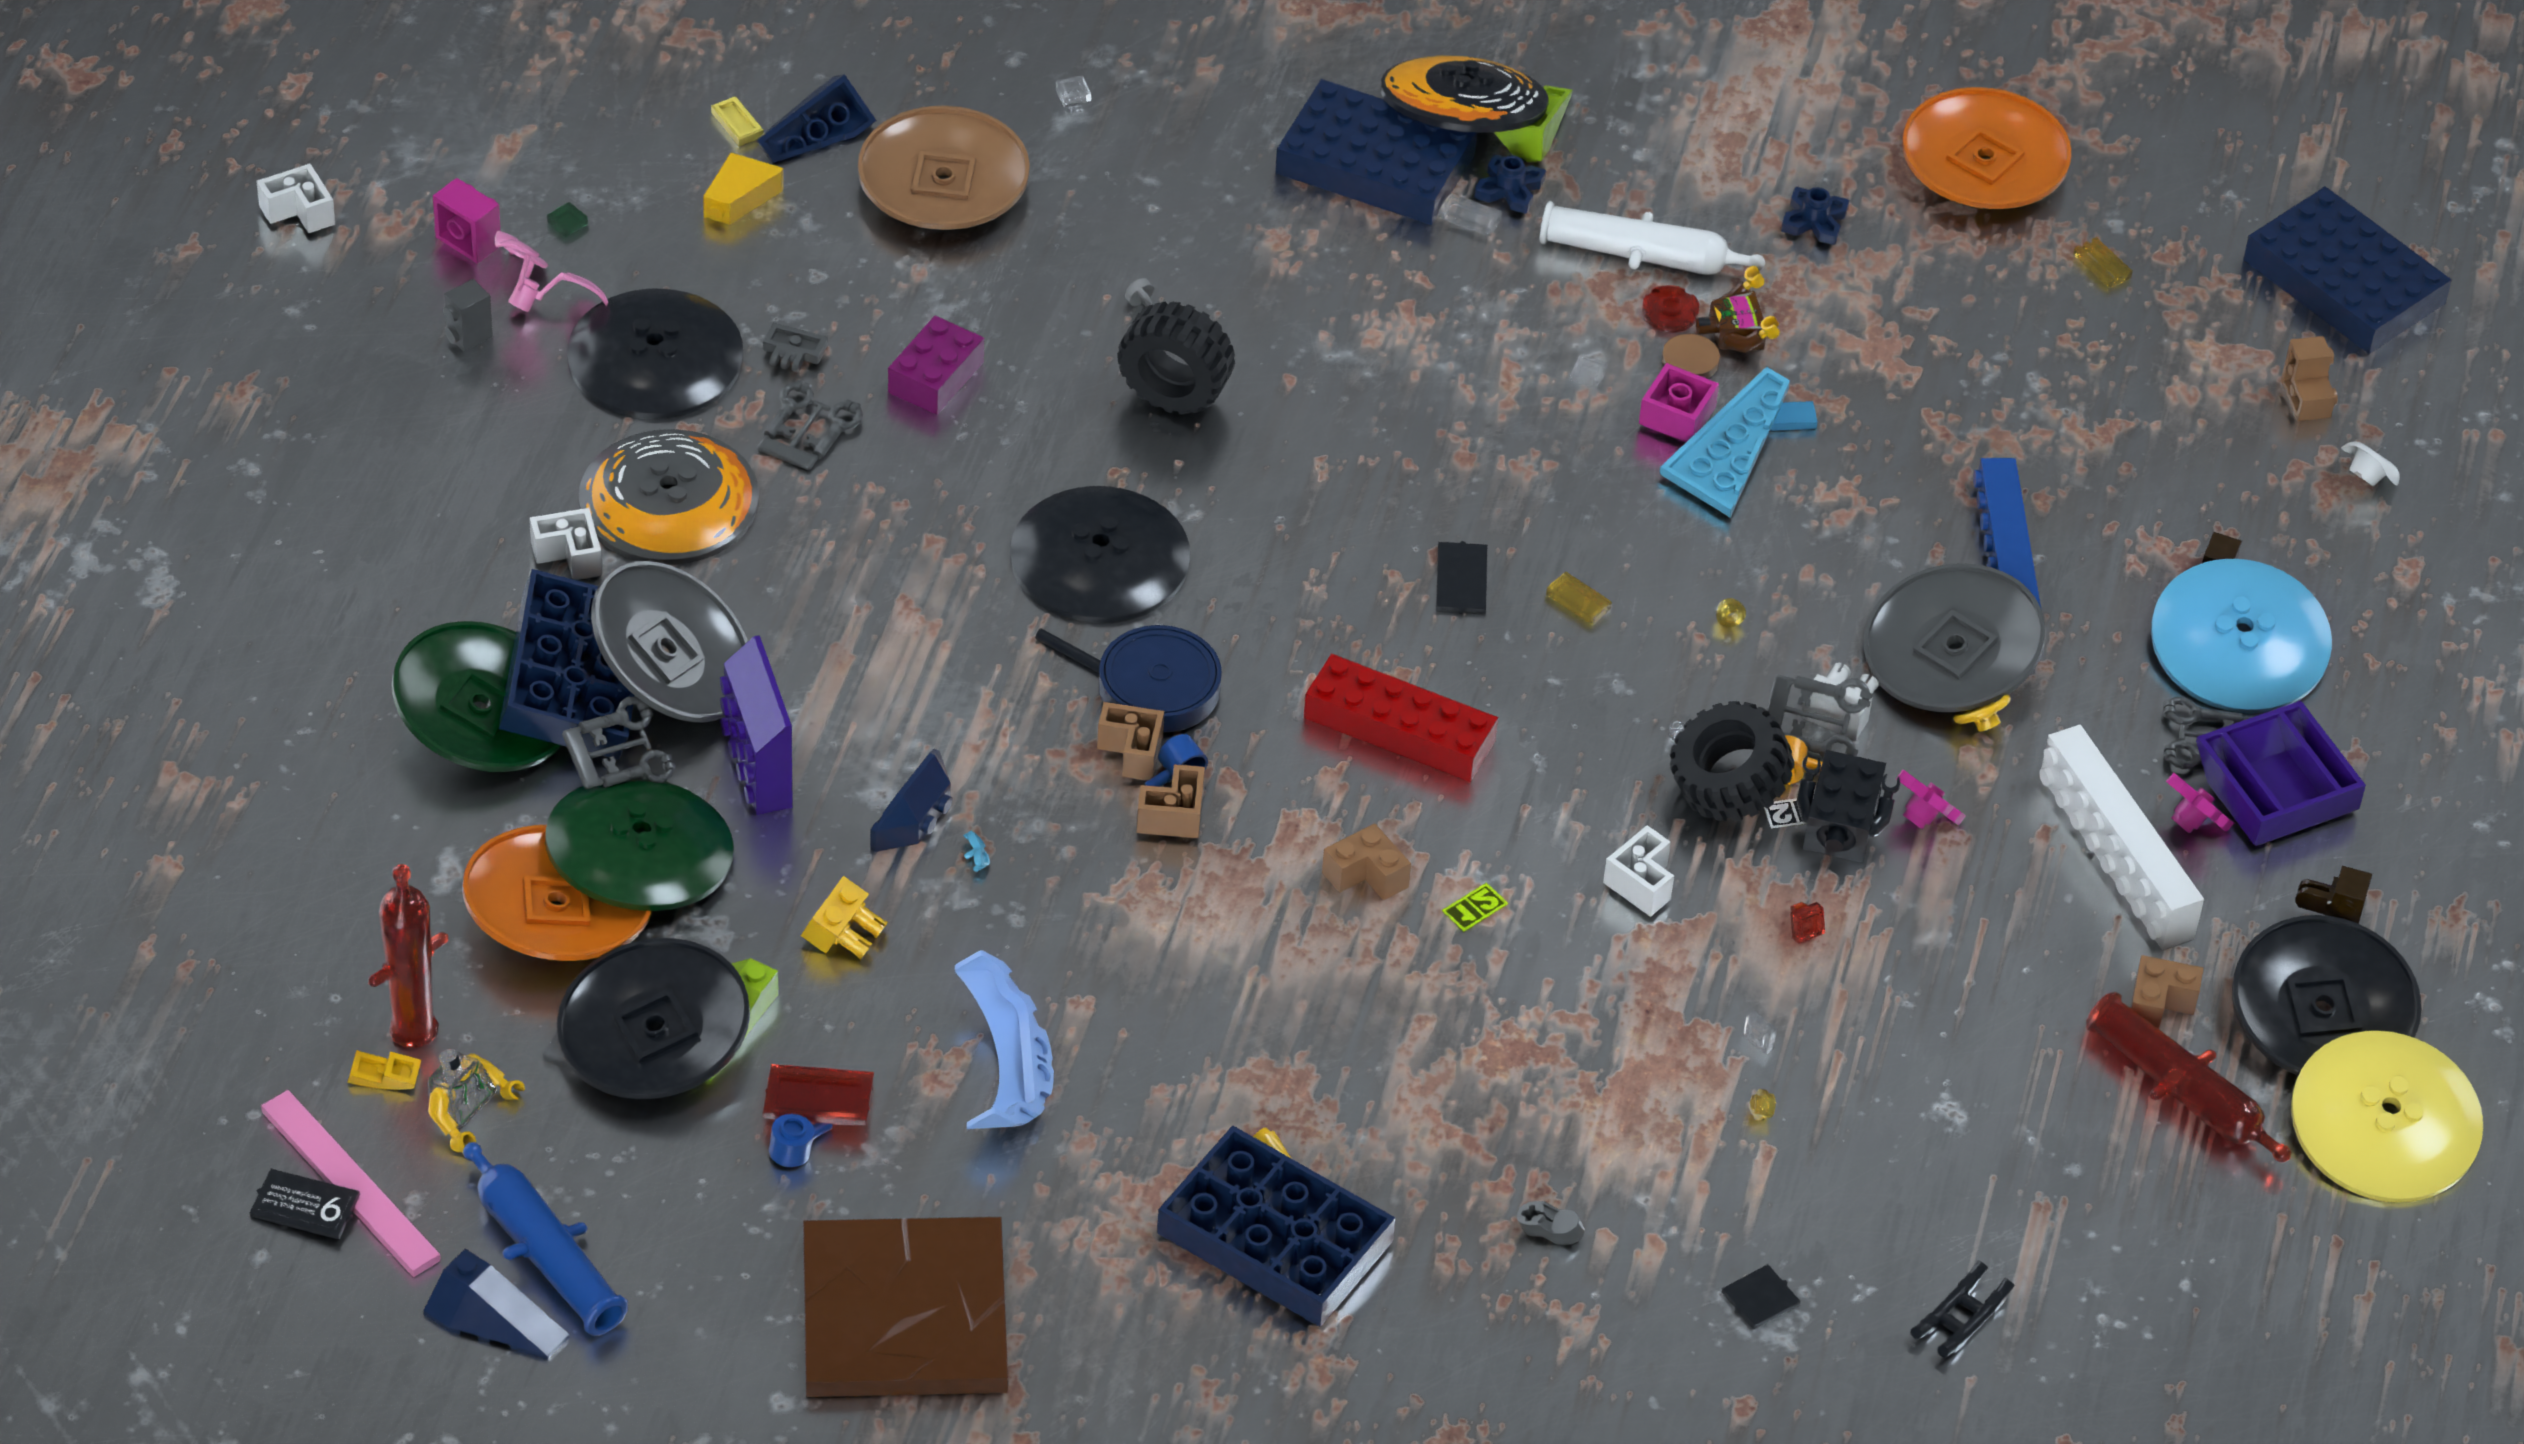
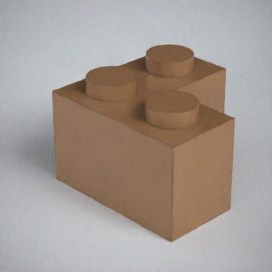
[2281,336,2338,421]
[1097,702,1164,780]
[1137,764,1205,838]
[1322,823,1411,900]
[2127,955,2204,1032]

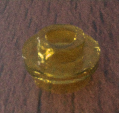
[1716,598,1746,627]
[1749,1089,1776,1121]

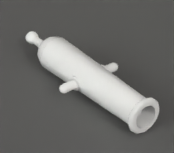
[1540,201,1765,275]

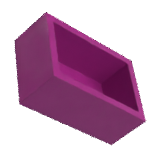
[888,315,985,415]

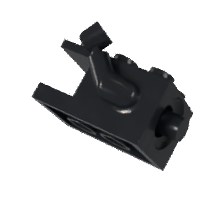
[1796,750,1900,863]

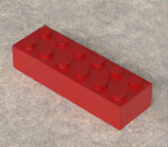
[1304,653,1498,782]

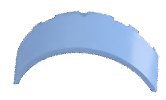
[955,950,1054,1129]

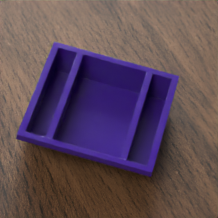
[720,635,793,815]
[2196,700,2366,846]

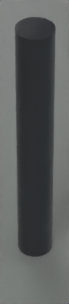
[1035,628,1101,673]

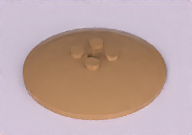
[858,106,1030,230]

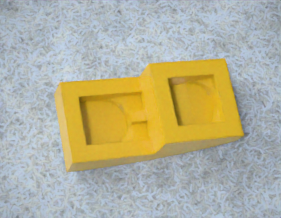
[347,1050,421,1090]

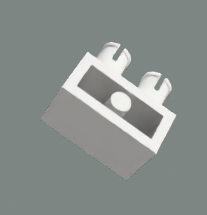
[1801,663,1878,741]

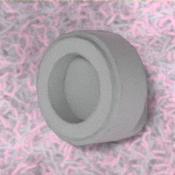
[1125,278,1154,307]

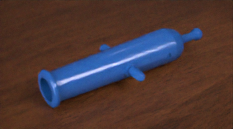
[463,1142,628,1336]

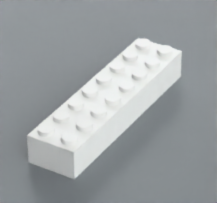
[2039,724,2204,950]

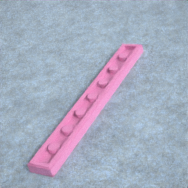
[261,1090,441,1278]

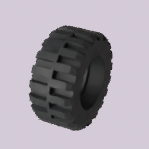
[1117,301,1235,414]
[1670,701,1794,821]

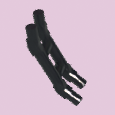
[1911,1260,2015,1357]

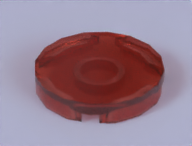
[1642,285,1700,333]

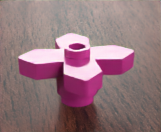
[1896,769,1966,829]
[2166,772,2234,834]

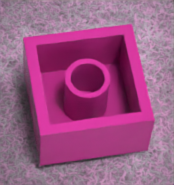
[433,178,501,264]
[1639,363,1719,442]

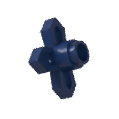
[1474,154,1546,214]
[1781,187,1850,245]

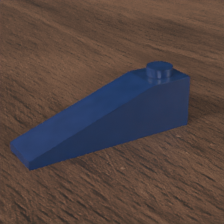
[756,74,877,163]
[423,1248,569,1360]

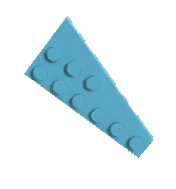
[1660,367,1790,517]

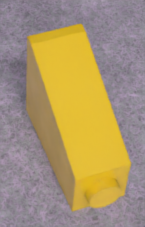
[703,153,784,225]

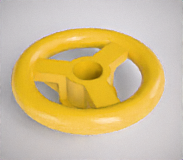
[1953,695,2011,732]

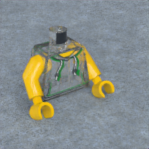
[427,1049,525,1153]

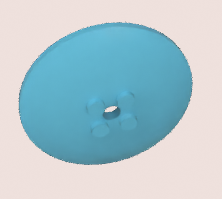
[2151,559,2332,714]

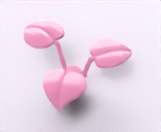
[494,231,608,312]

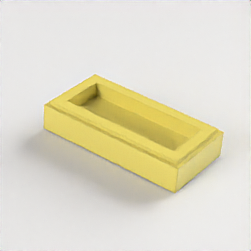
[711,96,764,147]

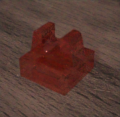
[1790,902,1825,944]

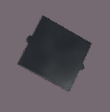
[1722,1264,1800,1329]

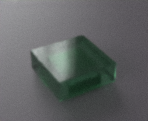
[547,202,588,237]

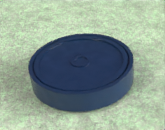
[1099,625,1222,733]

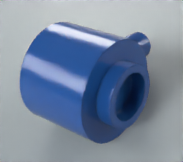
[1144,734,1208,787]
[769,1114,833,1167]

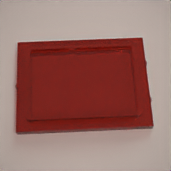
[763,1064,874,1126]

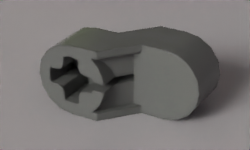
[1517,1201,1585,1245]

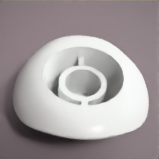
[2341,441,2400,486]

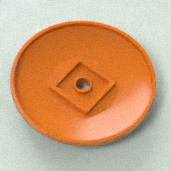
[1902,87,2071,209]
[462,825,652,961]

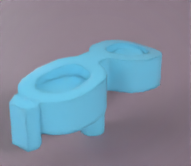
[963,830,990,872]

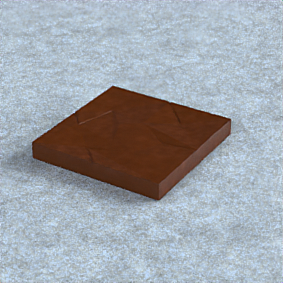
[803,1217,1008,1397]

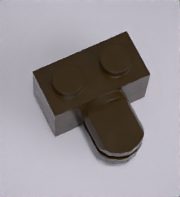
[2295,865,2372,924]

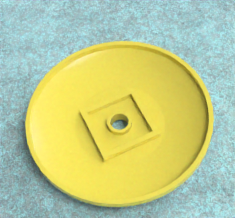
[2291,1031,2483,1202]

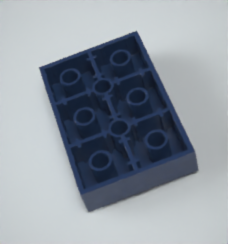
[1275,79,1477,225]
[2243,186,2452,354]
[499,569,635,760]
[1157,1125,1395,1327]

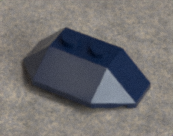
[870,748,953,852]

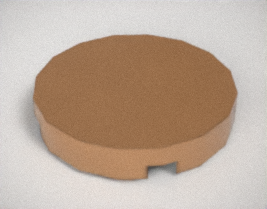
[1662,334,1720,379]

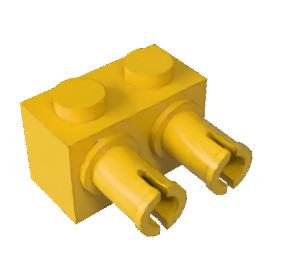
[800,876,888,960]

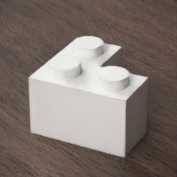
[257,164,335,233]
[530,508,602,580]
[1603,825,1674,917]

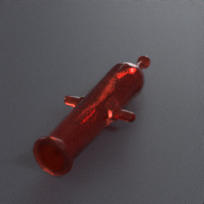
[368,864,449,1048]
[2086,991,2292,1163]

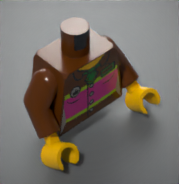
[1695,266,1780,353]

